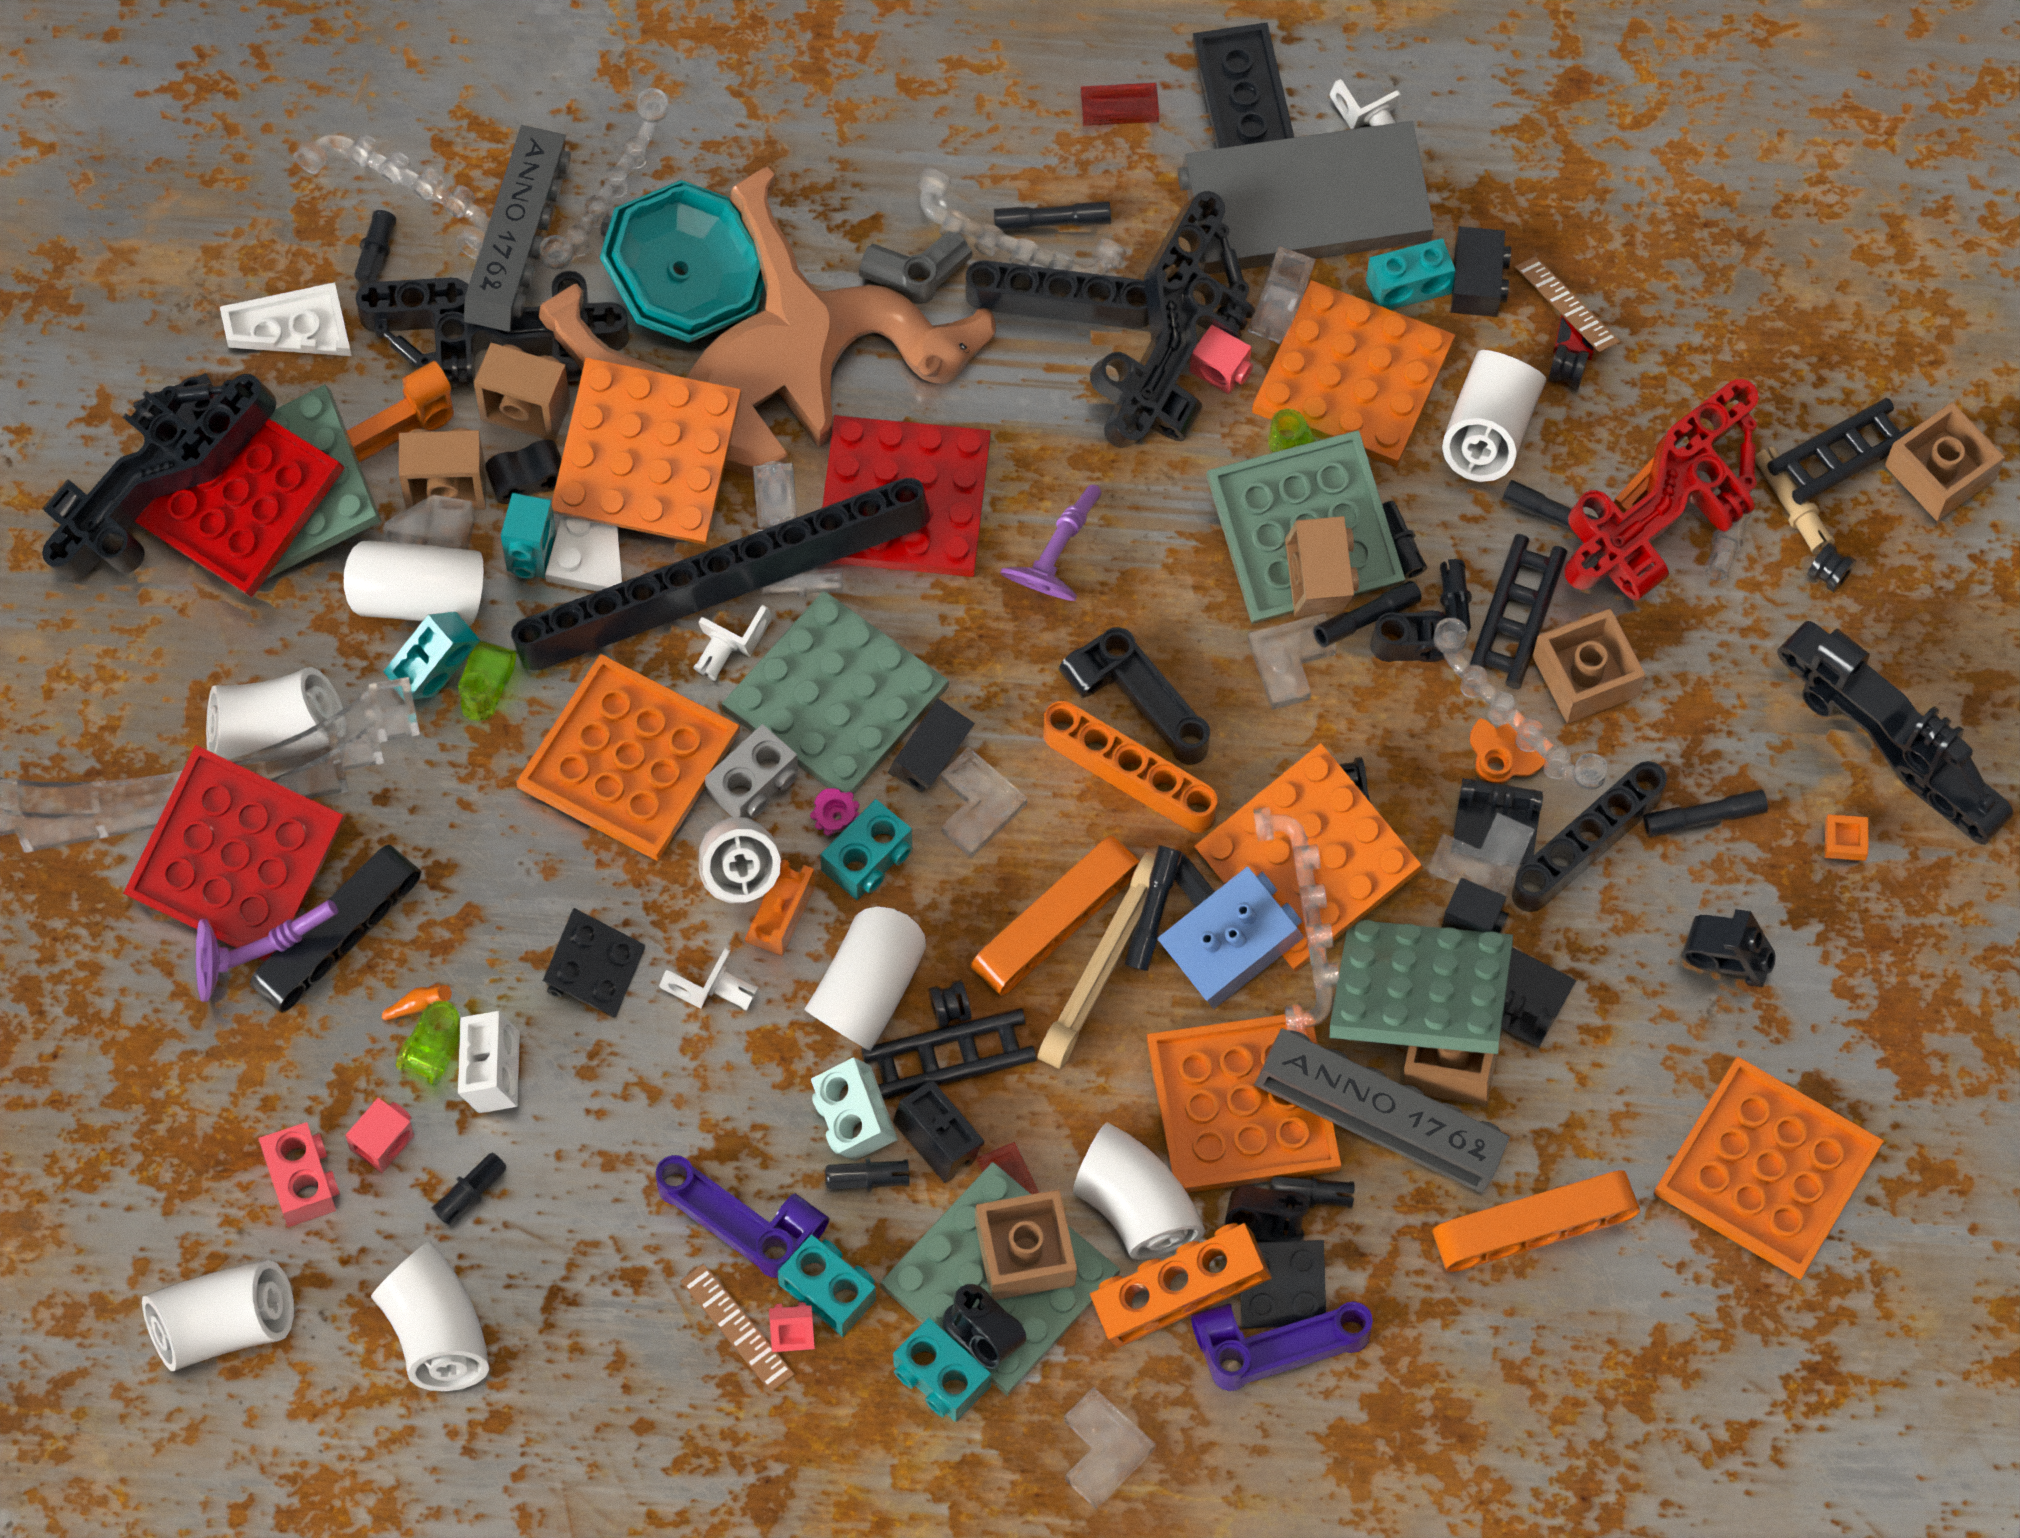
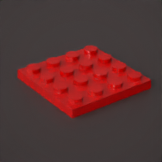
[134,394,345,598]
[822,415,991,577]
[123,745,346,962]

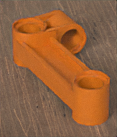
[347,361,454,463]

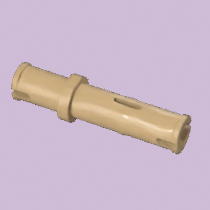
[1755,447,1835,555]

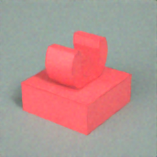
[769,1302,815,1352]

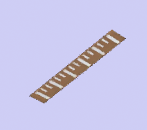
[1515,256,1620,352]
[680,1263,795,1392]

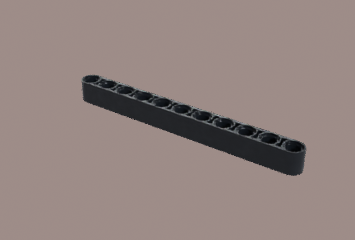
[511,478,931,671]

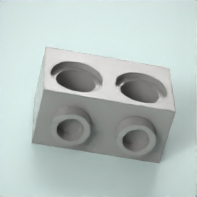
[705,724,798,818]

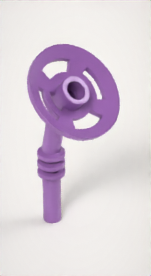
[1000,484,1101,601]
[196,900,338,1002]

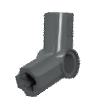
[859,230,973,304]

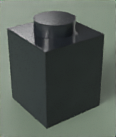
[1442,877,1509,934]

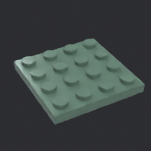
[266,384,382,579]
[1206,430,1405,624]
[722,590,949,795]
[1329,920,1513,1054]
[880,1162,1120,1396]

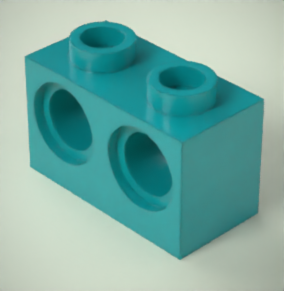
[1366,238,1456,310]
[501,493,556,579]
[383,612,480,700]
[820,799,913,901]
[778,1234,876,1337]
[893,1317,991,1422]

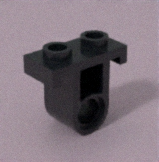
[1681,909,1776,987]

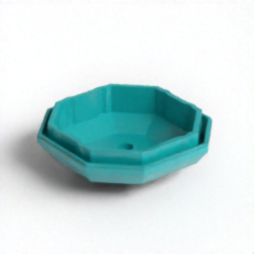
[599,180,764,343]

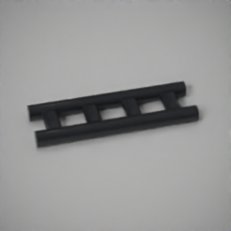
[1767,398,1914,505]
[1467,534,1568,689]
[861,1008,1037,1100]

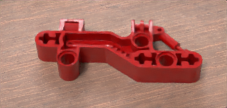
[1564,379,1759,601]

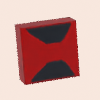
[1553,314,1594,361]

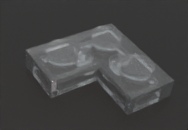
[1247,613,1337,710]
[941,747,1028,858]
[1426,813,1535,896]
[1064,1387,1156,1509]

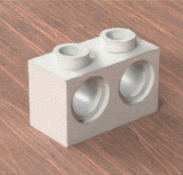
[458,1011,520,1113]

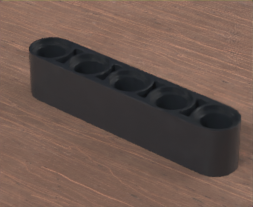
[965,260,1149,329]
[1511,761,1667,912]
[250,844,422,1013]

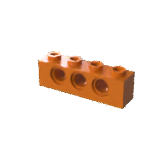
[1089,1223,1272,1348]

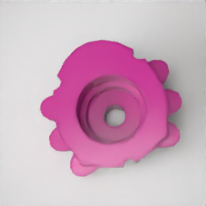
[810,788,860,836]

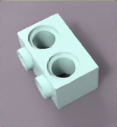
[811,1057,898,1161]

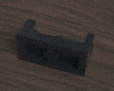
[888,698,975,793]
[893,1080,985,1183]

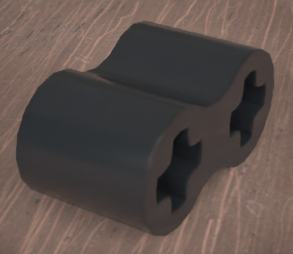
[485,439,562,504]

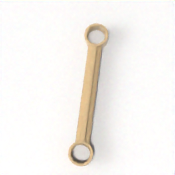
[1038,851,1156,1070]

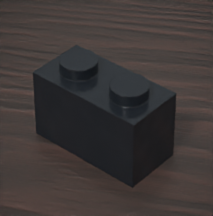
[1450,226,1511,317]

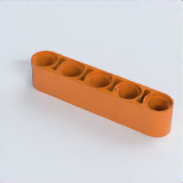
[1043,701,1217,833]
[971,835,1140,996]
[1432,1170,1641,1272]

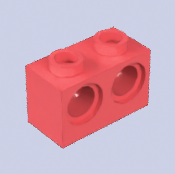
[258,1122,340,1227]

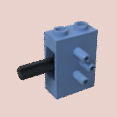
[1157,853,1304,1009]

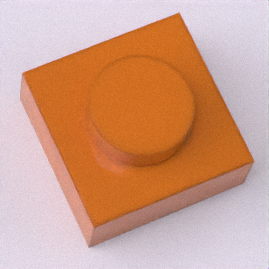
[1825,814,1868,861]

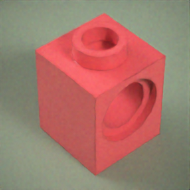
[1189,324,1253,394]
[345,1098,414,1173]

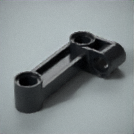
[1058,627,1210,765]

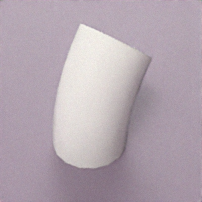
[1442,350,1546,482]
[344,541,484,627]
[206,667,345,762]
[699,817,781,903]
[804,907,926,1051]
[1073,1122,1206,1260]
[371,1241,489,1391]
[142,1260,294,1371]

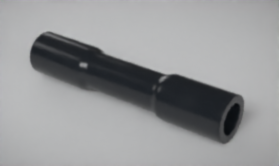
[994,201,1111,232]
[1502,480,1598,531]
[1313,581,1422,648]
[1643,789,1768,838]
[1125,845,1182,971]

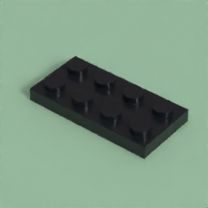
[1192,22,1295,149]

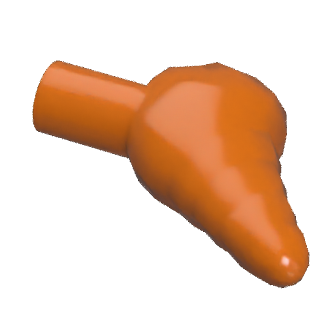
[382,982,452,1020]

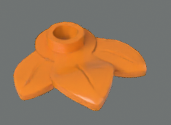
[1470,717,1550,784]

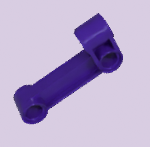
[656,1155,830,1278]
[1191,1302,1373,1391]

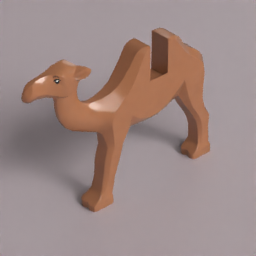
[539,166,996,478]

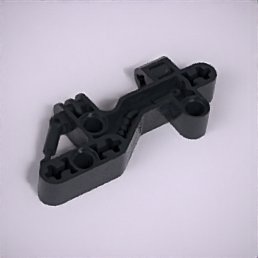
[1090,191,1255,448]
[355,270,630,387]
[42,374,277,581]
[1777,621,2013,845]

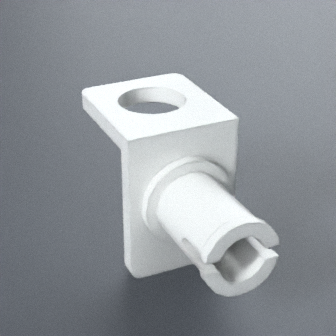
[1330,79,1401,129]
[693,605,772,681]
[659,948,758,1011]

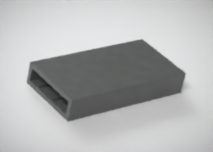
[1177,120,1434,275]

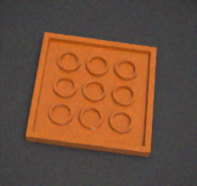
[1252,280,1455,468]
[552,358,742,545]
[516,654,740,861]
[1194,743,1424,972]
[1146,1011,1341,1193]
[1653,1056,1884,1280]

